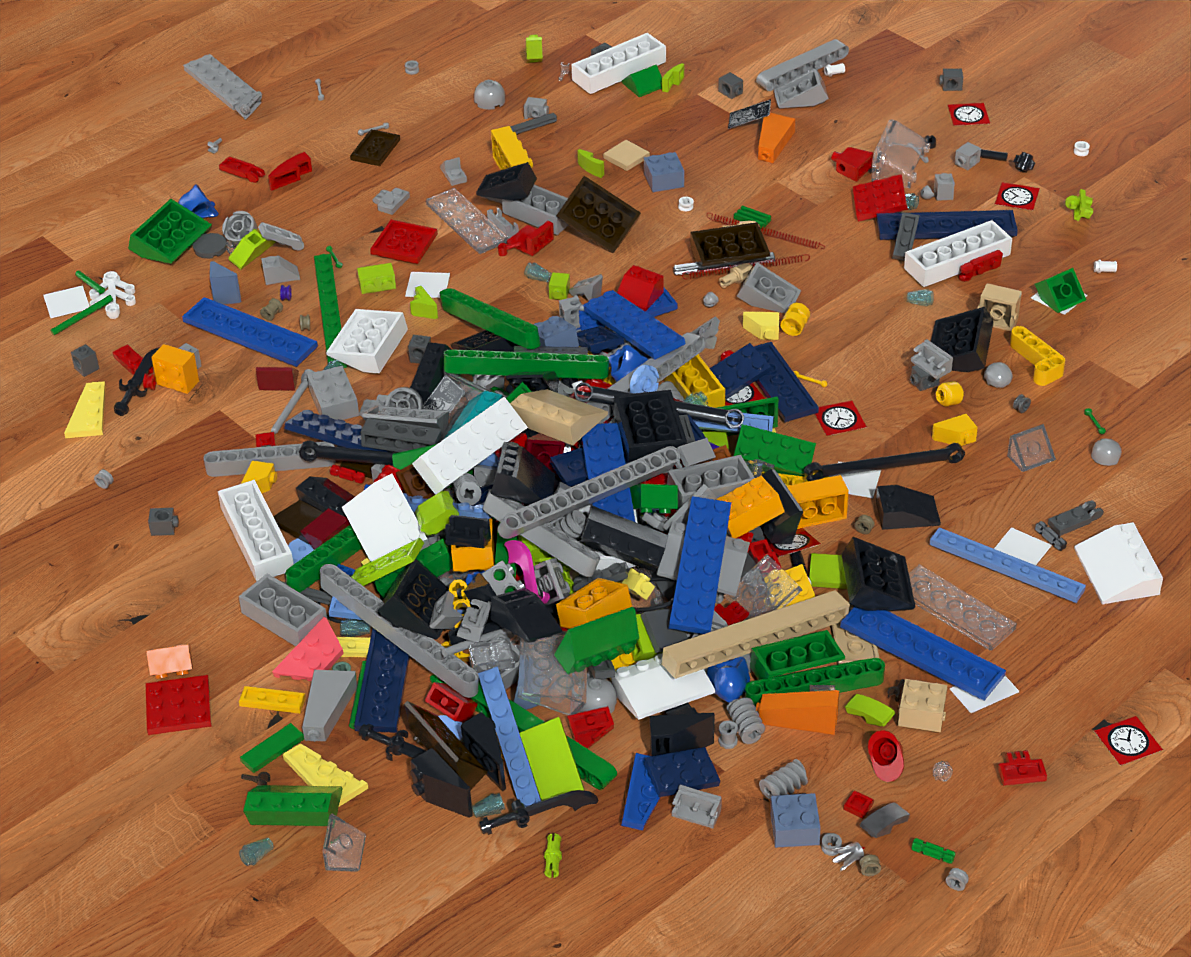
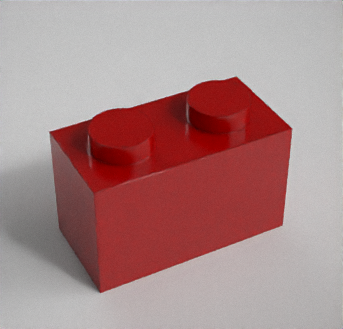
[425,682,478,722]

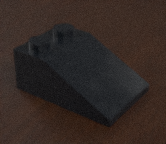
[476,162,537,201]
[876,485,941,530]
[461,712,506,791]
[410,748,473,818]

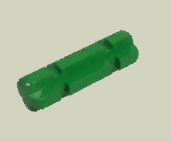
[912,838,956,864]

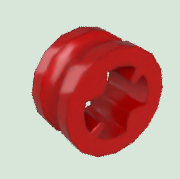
[143,374,156,390]

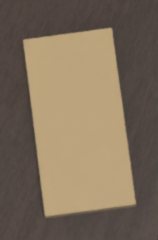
[831,602,879,665]

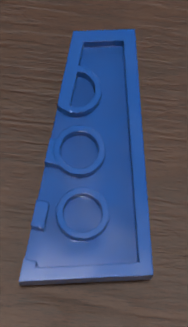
[621,753,661,830]

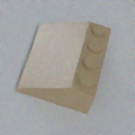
[510,389,608,445]

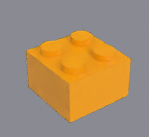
[152,344,199,394]

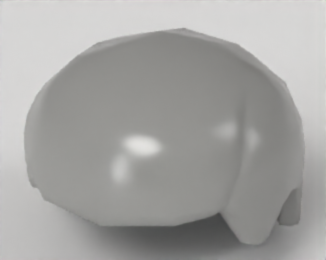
[983,362,1013,388]
[1091,438,1122,466]

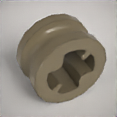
[300,314,311,331]
[855,515,875,534]
[859,855,881,876]

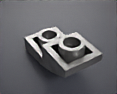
[860,802,910,838]

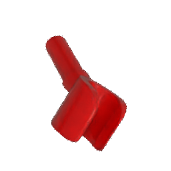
[498,242,521,256]

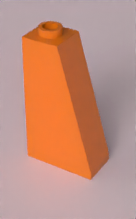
[758,113,795,163]
[756,690,839,735]

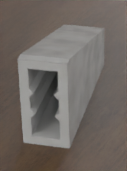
[302,670,357,742]

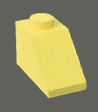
[743,312,779,340]

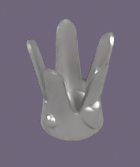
[831,842,865,871]

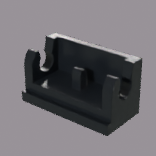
[445,515,491,548]

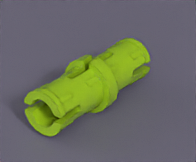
[544,833,562,878]

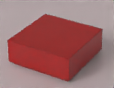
[843,790,874,819]

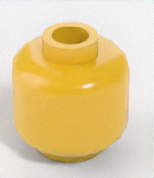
[936,381,964,406]

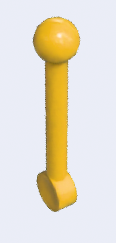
[793,371,828,387]

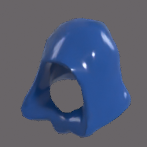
[178,184,219,218]
[608,345,649,382]
[706,657,750,703]

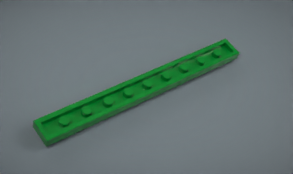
[314,254,347,369]

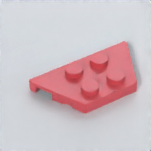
[272,617,344,681]

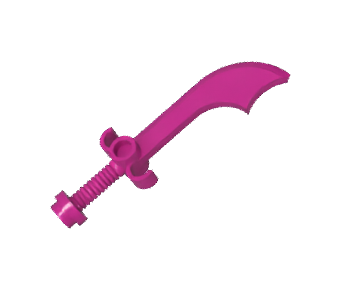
[504,540,550,639]

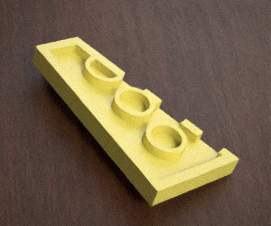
[64,381,106,438]
[283,743,368,807]

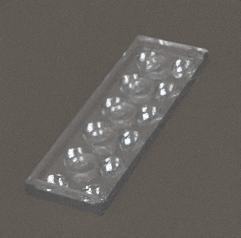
[426,188,508,254]
[909,564,1017,651]

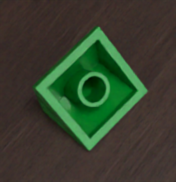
[622,65,662,97]

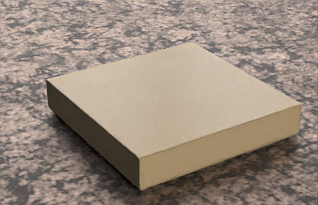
[603,140,650,171]

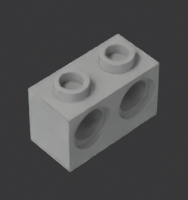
[482,560,525,595]

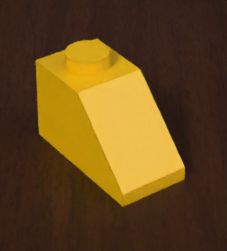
[932,414,978,446]
[241,461,277,493]

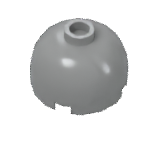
[474,79,506,110]
[222,211,258,245]
[385,387,423,409]
[575,677,617,713]

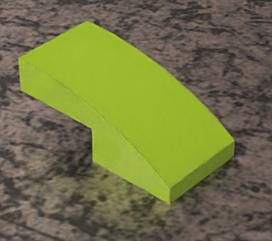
[662,63,684,92]
[577,149,604,178]
[845,694,895,727]

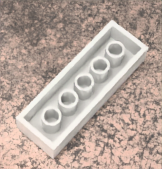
[572,33,666,94]
[904,220,1012,287]
[412,397,528,495]
[218,480,294,582]

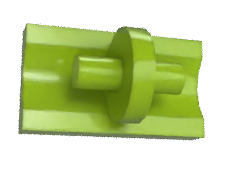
[1065,189,1093,221]

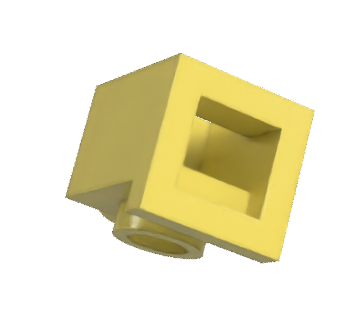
[622,568,655,600]

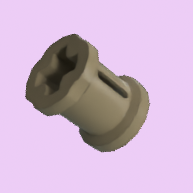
[260,298,283,321]

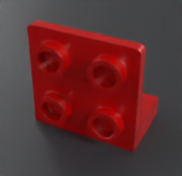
[507,221,554,256]

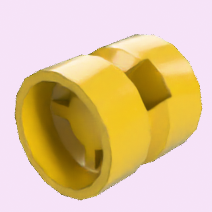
[780,303,810,336]

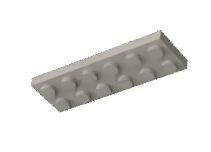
[183,54,256,110]

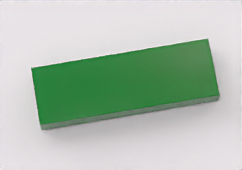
[240,723,304,773]

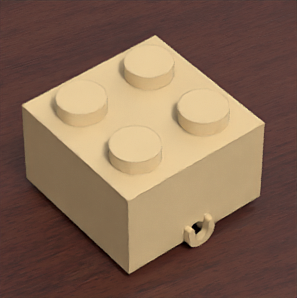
[978,283,1022,331]
[898,679,947,732]

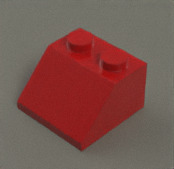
[617,265,664,311]

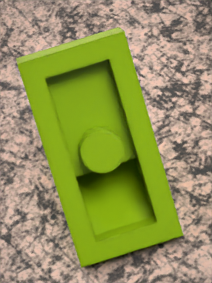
[410,286,438,319]

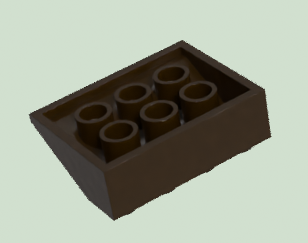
[556,176,641,253]
[690,222,770,266]
[404,701,488,791]

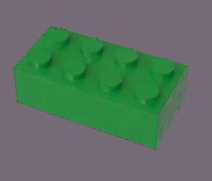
[734,424,816,477]

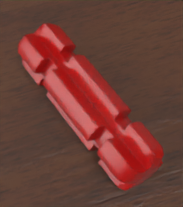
[329,464,366,484]

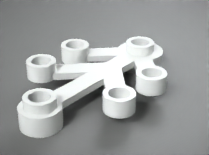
[89,271,136,319]

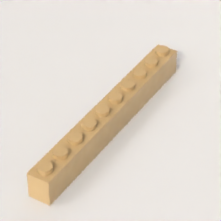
[662,590,850,679]

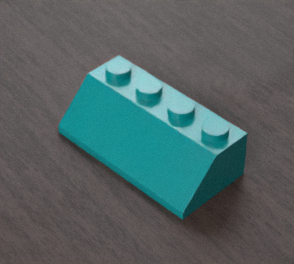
[443,391,503,440]

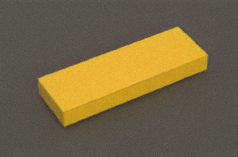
[239,686,306,714]

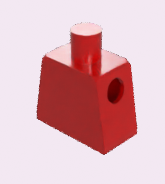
[831,147,873,182]

